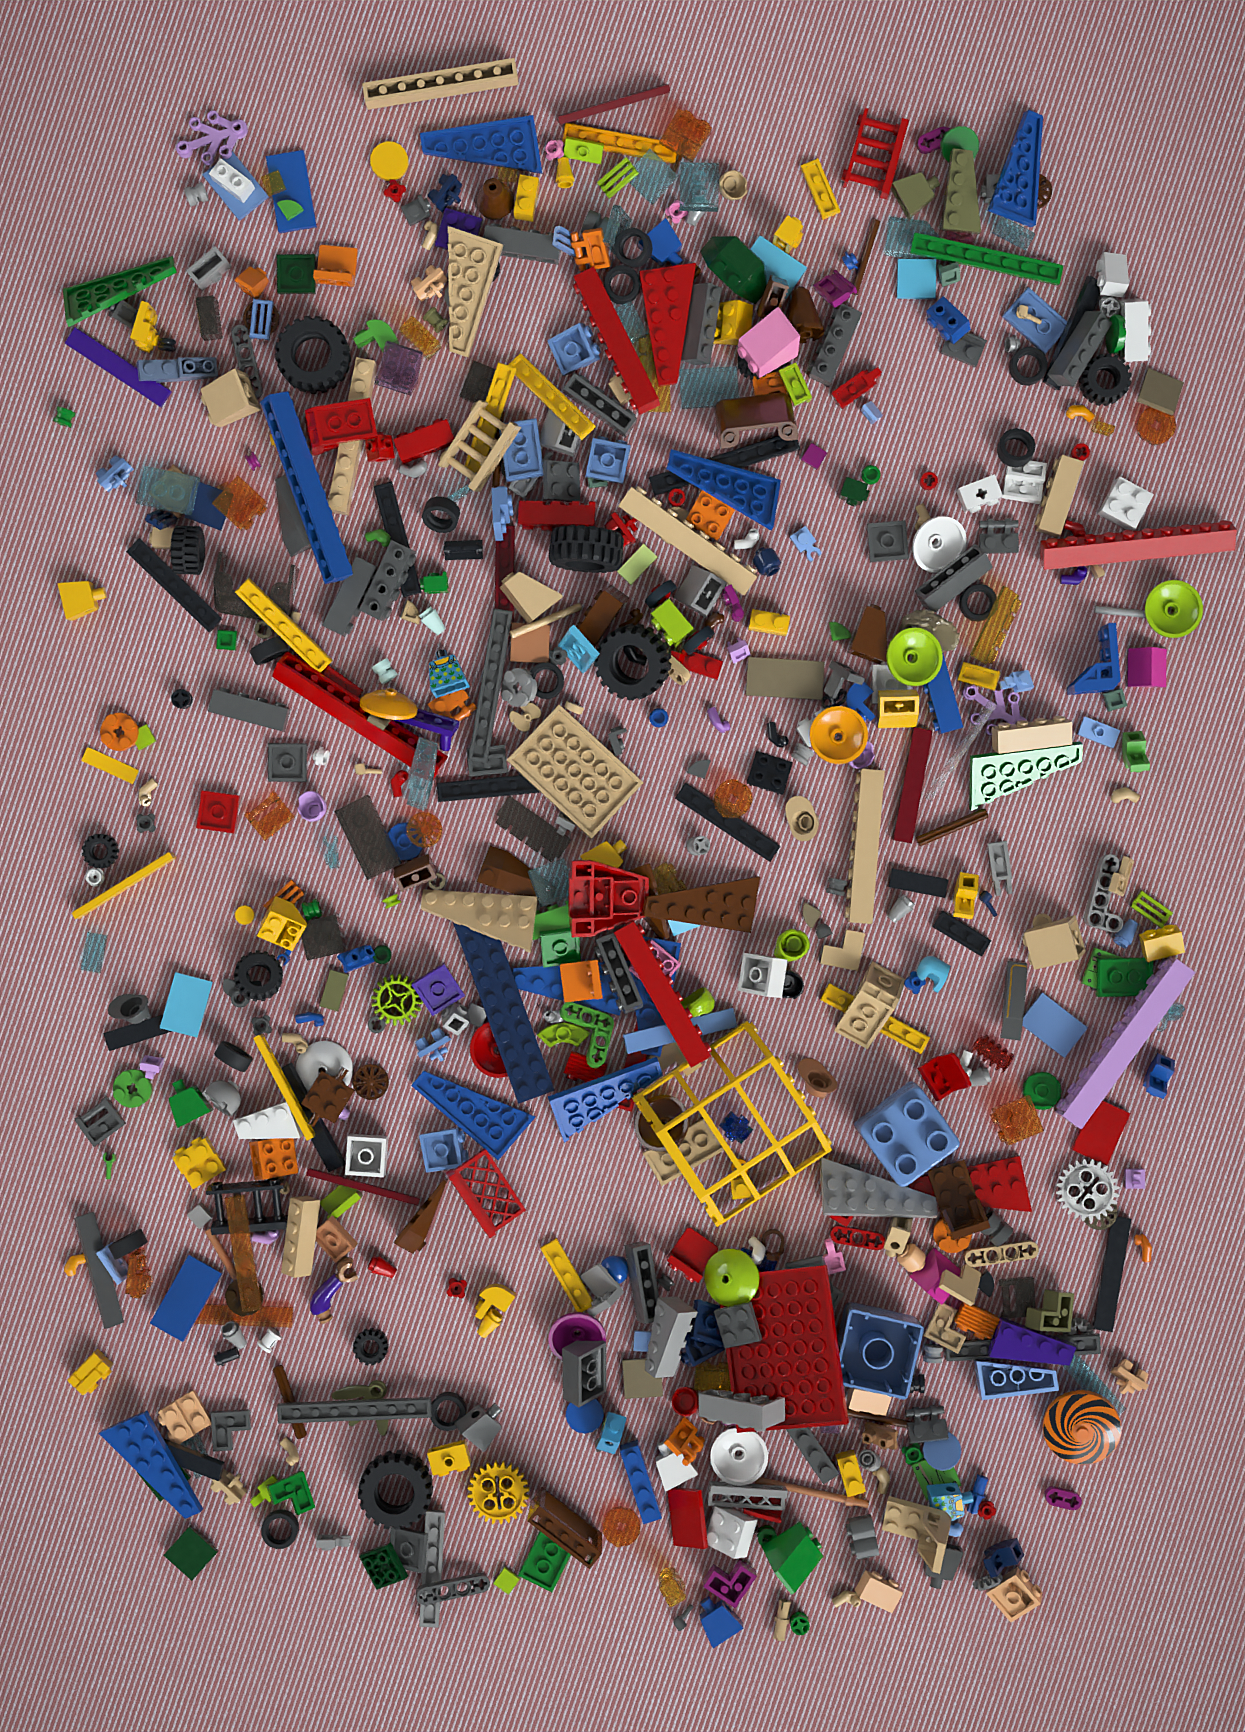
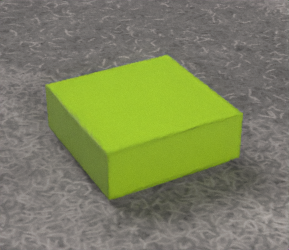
[135,724,157,750]
[493,1567,520,1595]

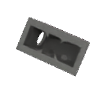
[454,1403,502,1452]
[924,1544,963,1589]

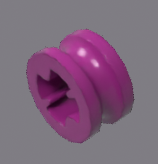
[245,451,262,471]

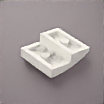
[1002,461,1047,504]

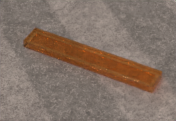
[224,1194,262,1312]
[194,1304,294,1328]

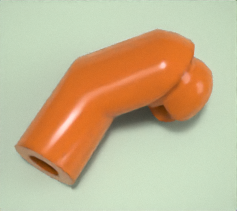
[1134,1234,1152,1262]

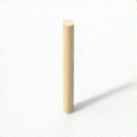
[509,603,582,639]

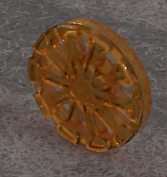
[406,812,442,848]

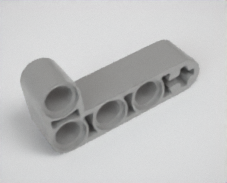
[1083,854,1123,932]

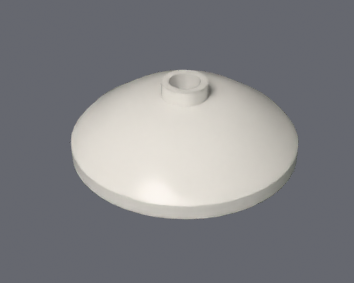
[912,516,967,573]
[296,1041,353,1092]
[710,1427,768,1486]

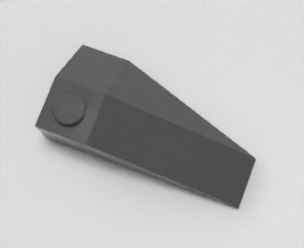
[275,475,312,557]

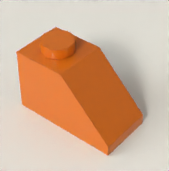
[235,266,269,299]

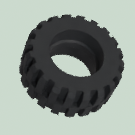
[275,316,351,394]
[549,525,624,573]
[594,624,672,700]
[358,1450,433,1530]

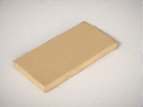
[642,1114,724,1186]

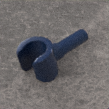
[979,890,998,917]

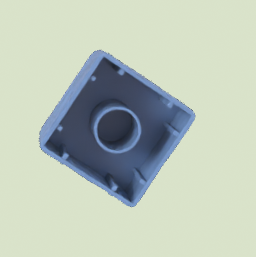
[854,1081,960,1187]
[837,1302,924,1400]

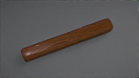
[916,809,988,846]
[273,1365,307,1439]

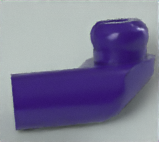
[1060,566,1087,585]

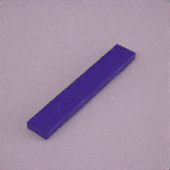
[65,327,172,408]

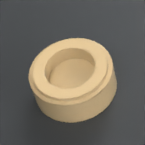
[564,701,584,715]
[1033,914,1052,927]

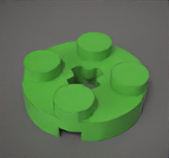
[113,1069,153,1108]

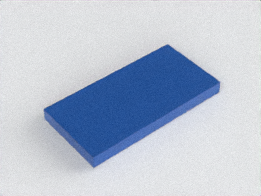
[266,150,317,234]
[150,1255,223,1342]

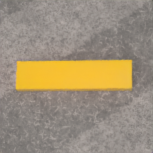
[540,1238,593,1312]

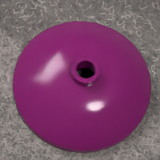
[548,1312,606,1360]

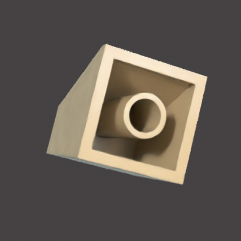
[200,368,261,428]
[500,572,563,624]
[1023,915,1086,970]

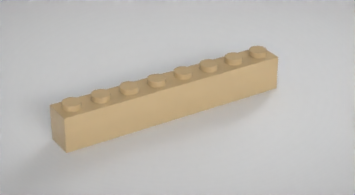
[362,58,519,110]
[328,357,377,516]
[619,485,758,595]
[845,769,885,924]

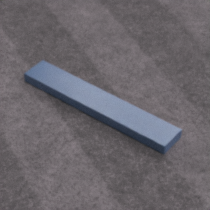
[623,1008,737,1054]

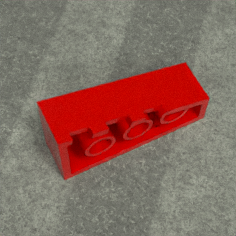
[518,501,596,531]

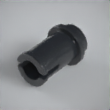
[214,1347,240,1366]

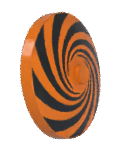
[1043,1390,1121,1465]

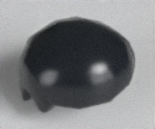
[782,970,804,999]

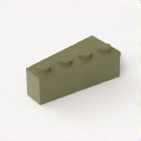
[940,149,981,235]

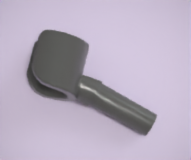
[674,1604,694,1631]

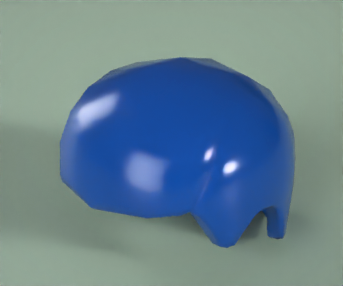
[601,1255,629,1284]

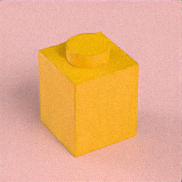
[730,1175,752,1200]

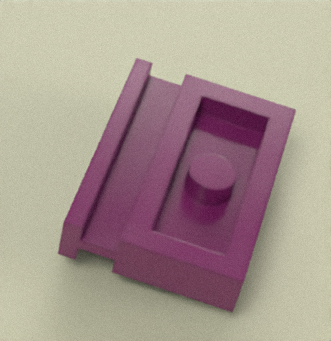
[813,269,857,308]

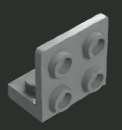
[579,1263,624,1317]

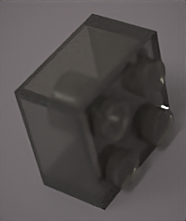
[301,914,347,961]

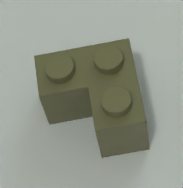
[1025,1289,1074,1332]

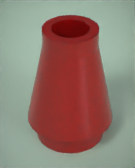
[367,1255,397,1279]

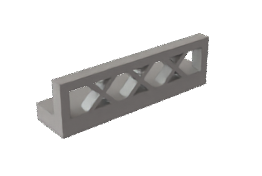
[707,1481,788,1510]

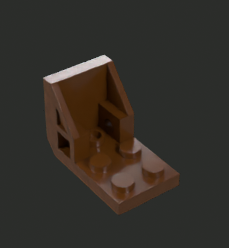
[927,1159,991,1240]

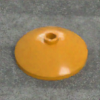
[360,688,418,720]
[810,706,868,764]

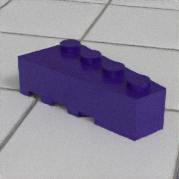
[987,1317,1076,1366]

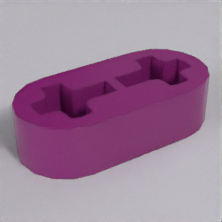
[917,126,950,154]
[1044,1486,1082,1510]

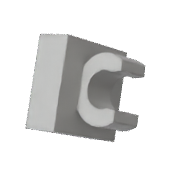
[555,812,576,836]

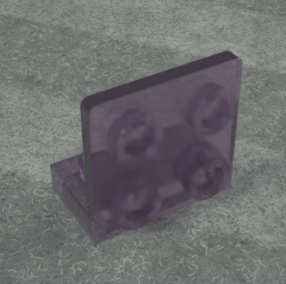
[374,341,423,396]

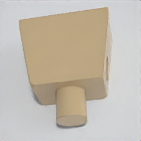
[884,1217,913,1257]

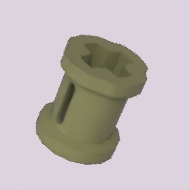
[423,307,448,333]

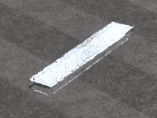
[924,700,997,801]

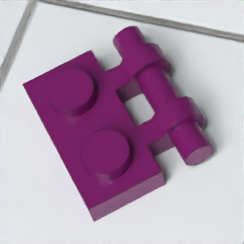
[721,584,744,622]

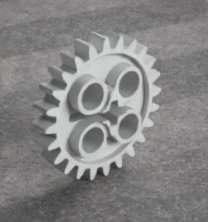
[1056,1159,1120,1222]

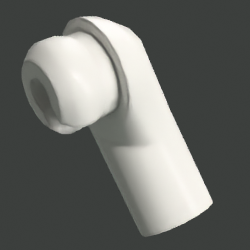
[960,1050,973,1077]

